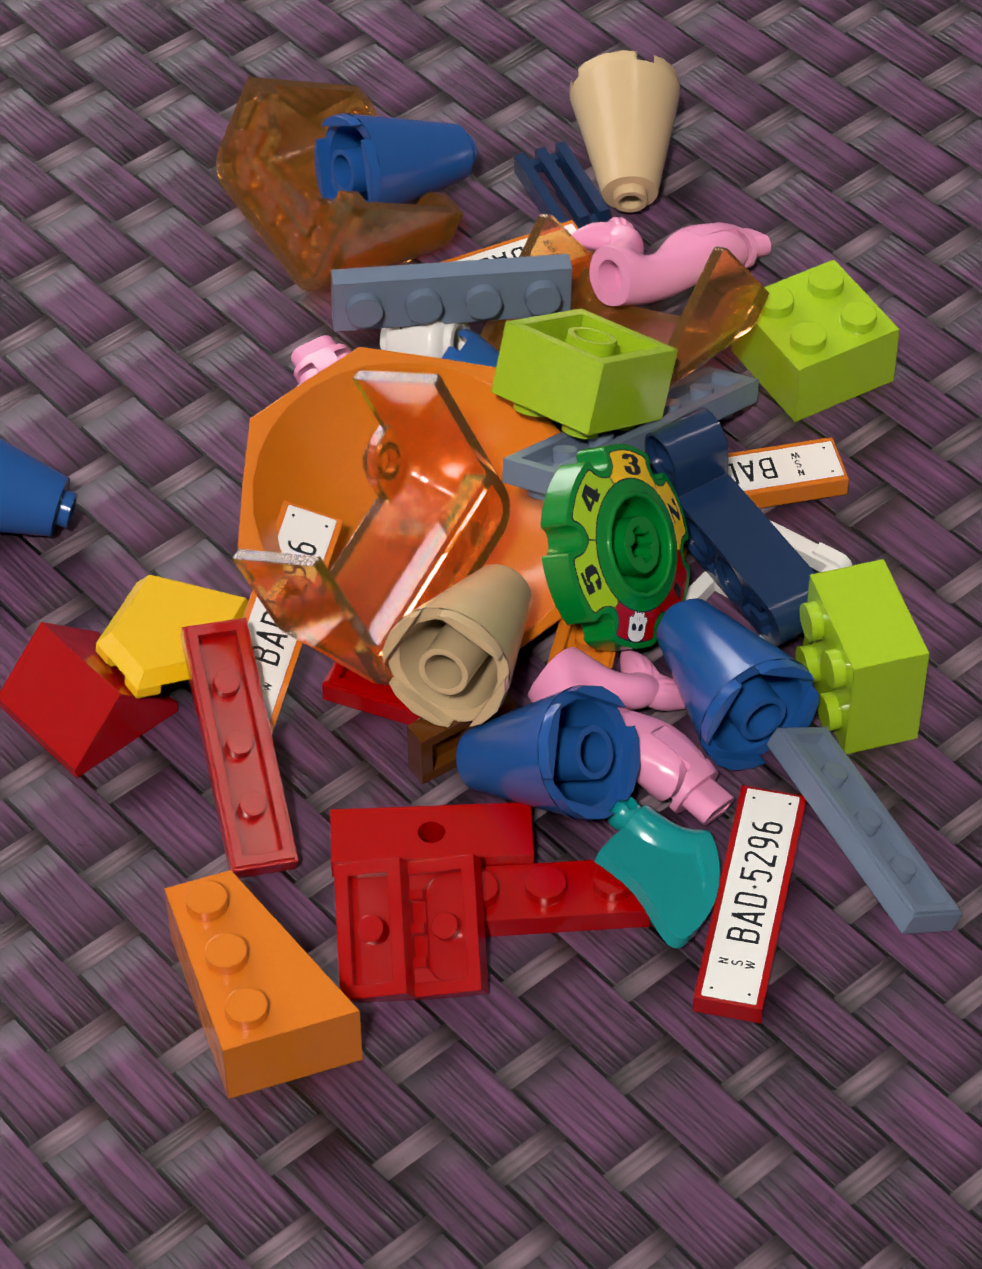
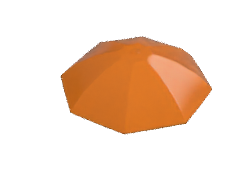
[237,347,562,663]

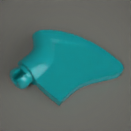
[594,797,720,948]

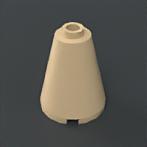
[569,50,680,212]
[382,564,532,727]

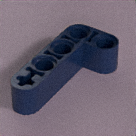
[645,407,815,647]

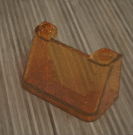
[216,77,464,291]

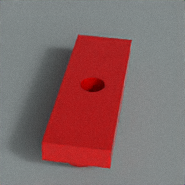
[330,802,534,877]

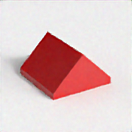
[0,622,178,779]

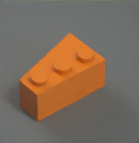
[164,870,363,1099]

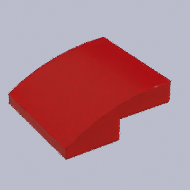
[333,854,489,1003]

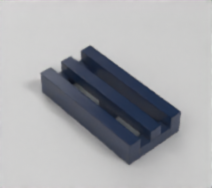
[514,141,610,228]

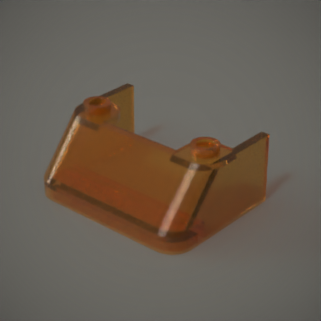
[232,370,510,686]

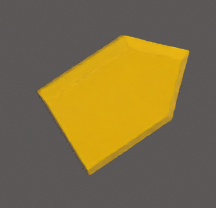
[95,575,248,699]

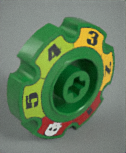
[540,444,690,651]

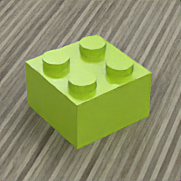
[731,259,900,422]
[491,309,678,439]
[796,559,929,754]

